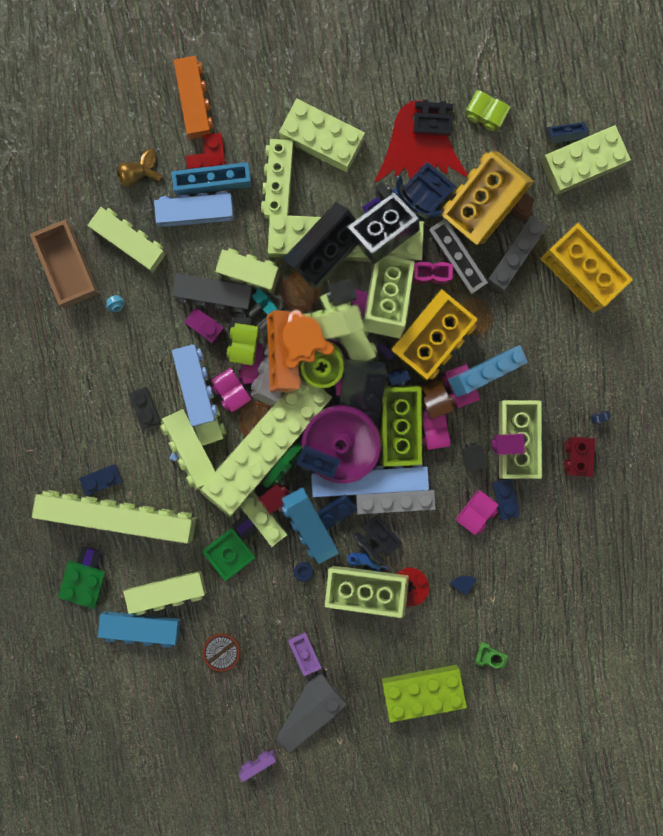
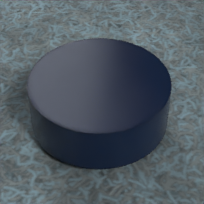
[590,410,611,424]
[294,562,313,582]

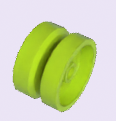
[300,341,345,388]

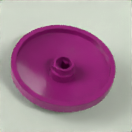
[302,406,381,483]

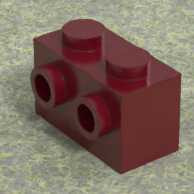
[563,437,595,477]
[258,484,291,514]

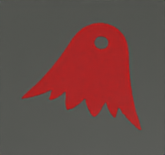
[374,100,468,182]

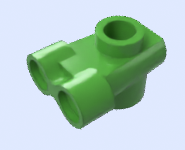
[475,642,508,669]

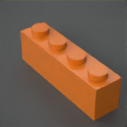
[174,56,214,140]
[267,310,301,393]

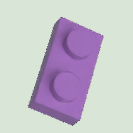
[288,632,322,676]
[238,750,277,782]

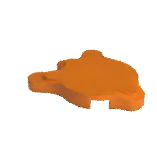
[283,310,334,369]

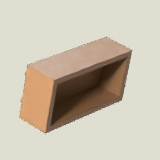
[30,219,100,308]

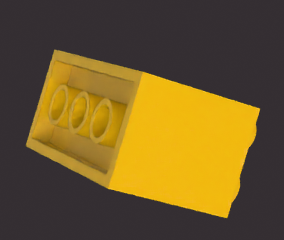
[442,151,534,245]
[540,223,633,313]
[391,289,478,381]

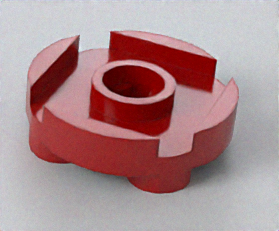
[396,567,429,606]

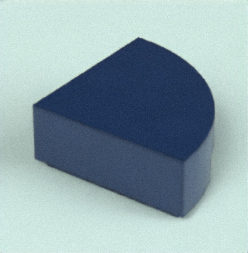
[449,576,477,595]

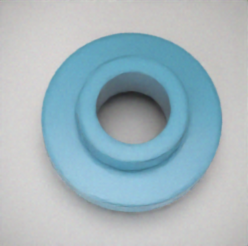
[106,295,125,312]

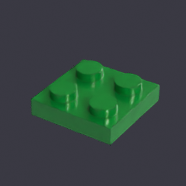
[262,441,302,488]
[202,527,256,581]
[58,560,106,609]

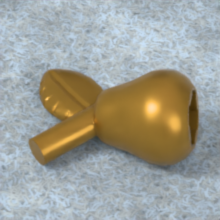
[116,148,162,187]

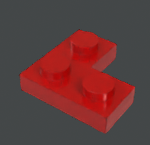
[186,133,225,169]

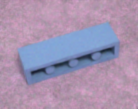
[154,191,234,227]
[172,344,218,427]

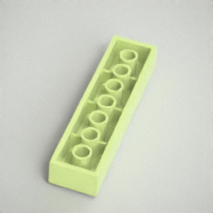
[268,215,424,264]
[200,374,332,517]
[32,490,196,543]

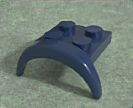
[396,162,456,219]

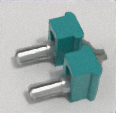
[247,288,283,330]

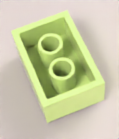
[215,248,280,294]

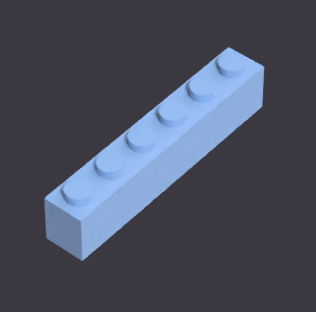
[311,464,429,497]

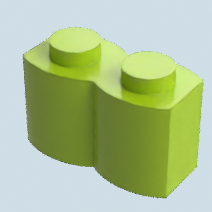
[465,90,510,131]
[227,323,260,366]

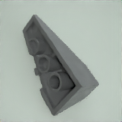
[277,671,346,753]

